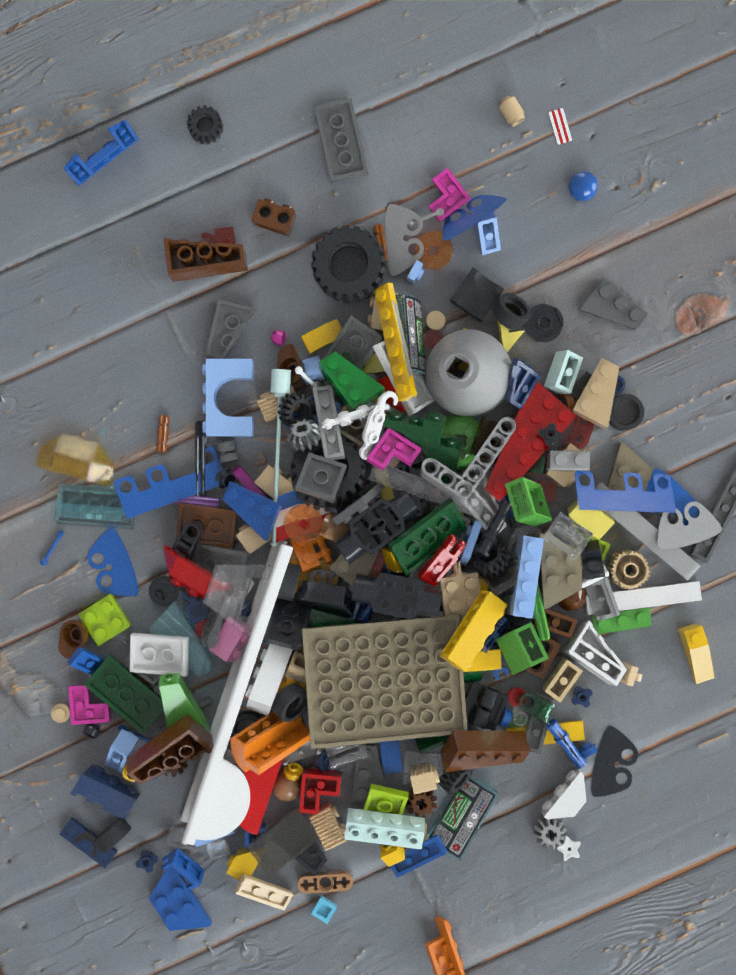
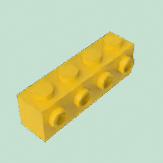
[440,590,507,671]

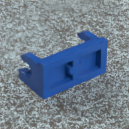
[161,848,205,890]

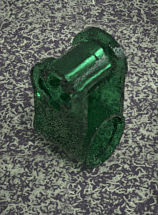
[517,693,556,724]

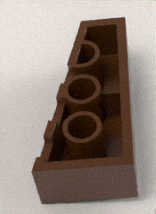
[164,238,248,282]
[126,714,214,784]
[440,730,531,772]

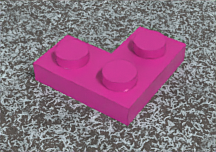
[428,168,471,223]
[367,428,422,471]
[68,684,111,725]

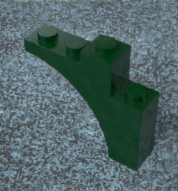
[383,411,462,489]

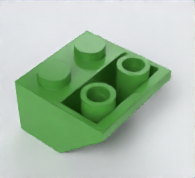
[496,622,549,675]

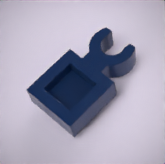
[183,592,209,625]

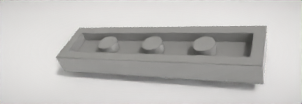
[313,385,345,460]

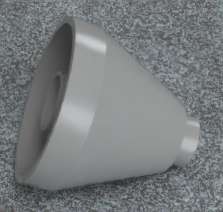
[425,329,512,417]

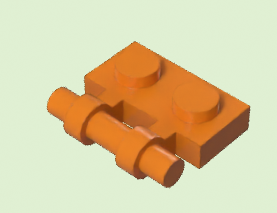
[289,532,333,574]

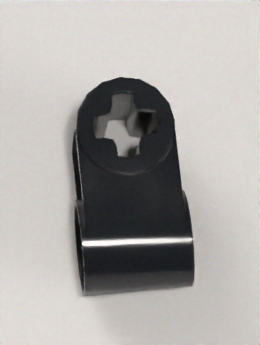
[172,520,205,559]

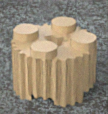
[607,550,651,590]

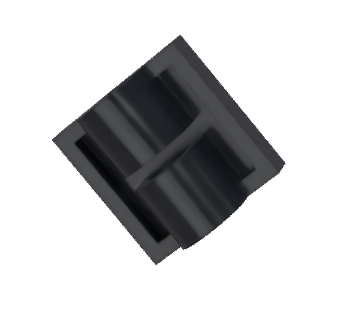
[465,680,509,731]

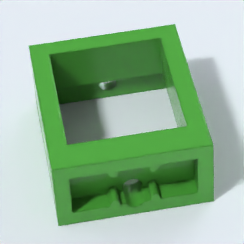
[505,477,552,527]

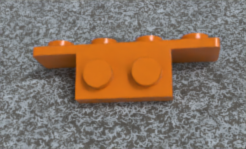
[424,916,465,975]

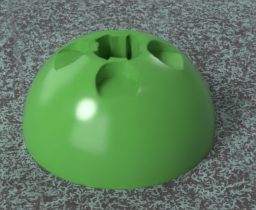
[443,414,481,470]

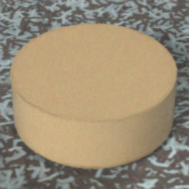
[426,311,445,331]

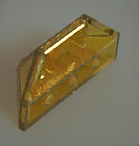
[36,434,115,486]

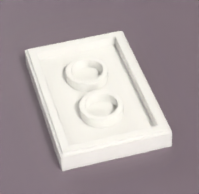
[130,633,189,677]

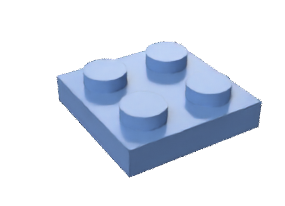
[458,521,482,567]

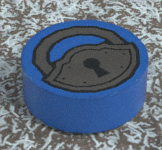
[497,707,512,728]

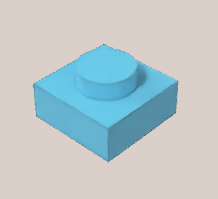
[311,895,337,924]

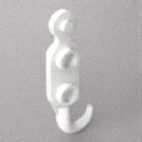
[359,391,398,460]
[321,403,390,430]

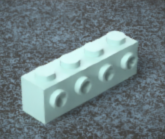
[344,808,425,849]

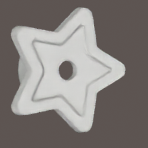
[556,836,581,861]

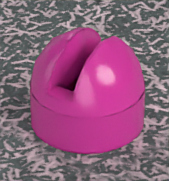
[271,330,286,346]

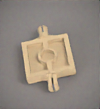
[439,561,480,623]

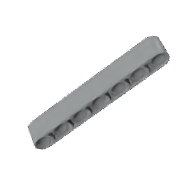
[595,482,700,581]

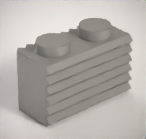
[546,450,590,471]

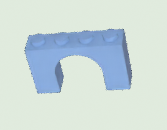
[202,359,254,437]
[506,536,544,619]

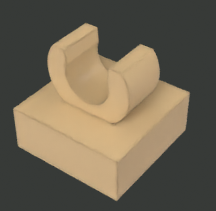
[620,662,643,686]

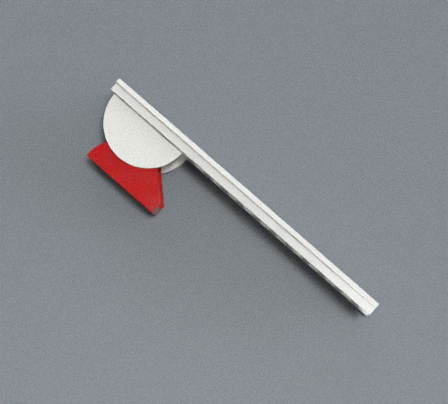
[180,540,293,845]

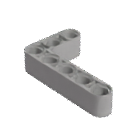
[420,417,516,502]

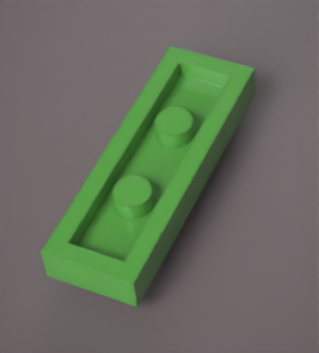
[591,607,652,634]

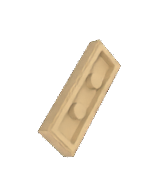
[234,873,293,911]

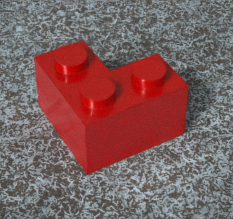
[299,768,342,814]

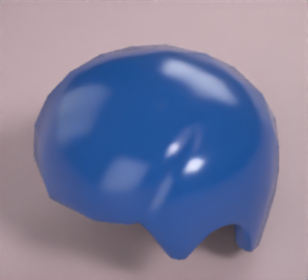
[569,171,598,202]

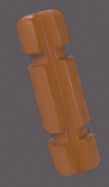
[373,224,388,262]
[156,415,170,453]

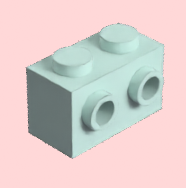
[544,350,583,394]

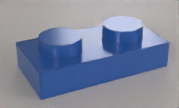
[67,646,106,675]

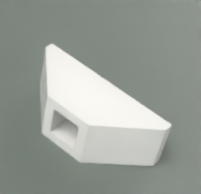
[541,768,586,819]

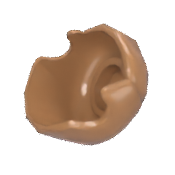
[273,770,301,801]

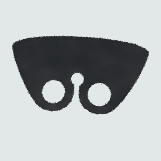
[591,726,638,797]

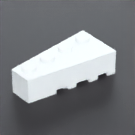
[246,644,293,716]

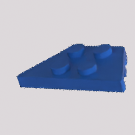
[149,867,212,931]

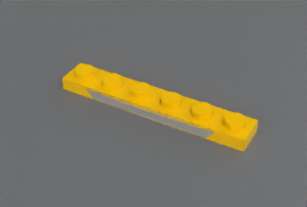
[374,283,417,401]

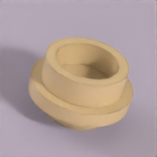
[51,703,70,723]

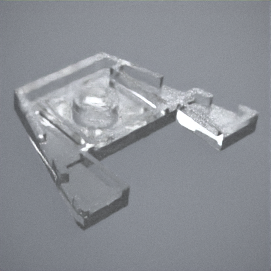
[203,564,274,637]

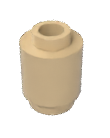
[499,96,525,127]

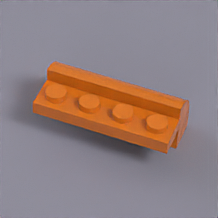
[230,711,310,775]

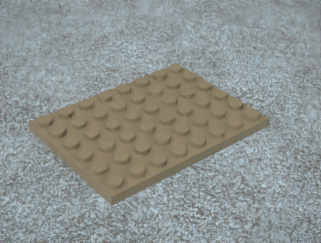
[302,614,468,749]

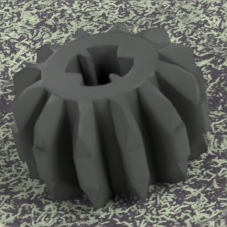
[287,418,321,452]

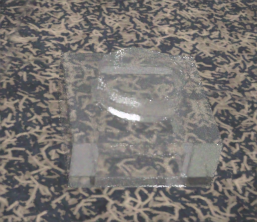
[206,839,231,859]

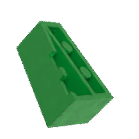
[319,352,385,412]

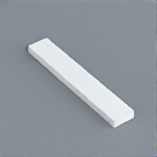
[585,581,702,615]

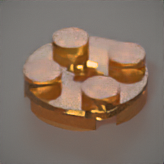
[415,230,453,270]
[283,504,323,544]

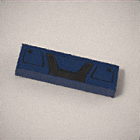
[59,817,118,868]

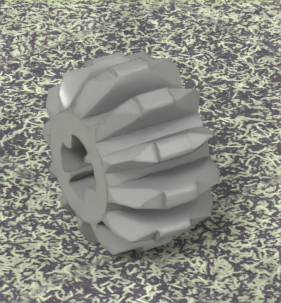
[533,817,566,850]

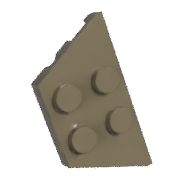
[603,442,653,511]
[539,533,582,609]

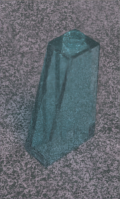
[148,600,215,677]

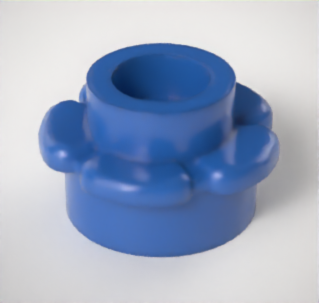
[580,742,597,759]

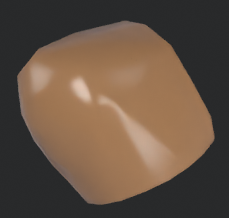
[319,512,354,543]

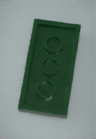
[388,498,467,576]
[84,654,164,734]

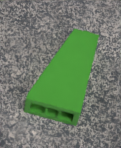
[159,673,210,733]

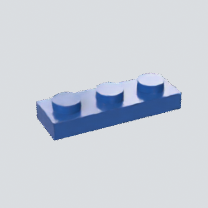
[391,834,447,878]

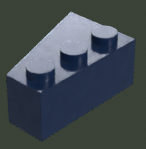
[70,764,141,819]

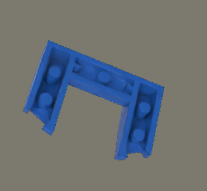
[63,119,139,186]

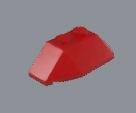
[163,545,231,598]

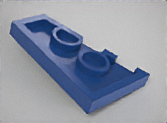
[223,481,282,541]

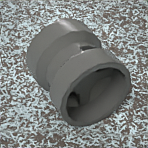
[216,441,239,463]

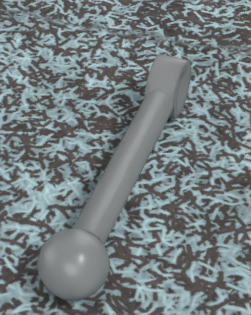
[407,208,444,227]

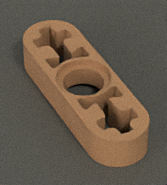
[297,870,353,894]

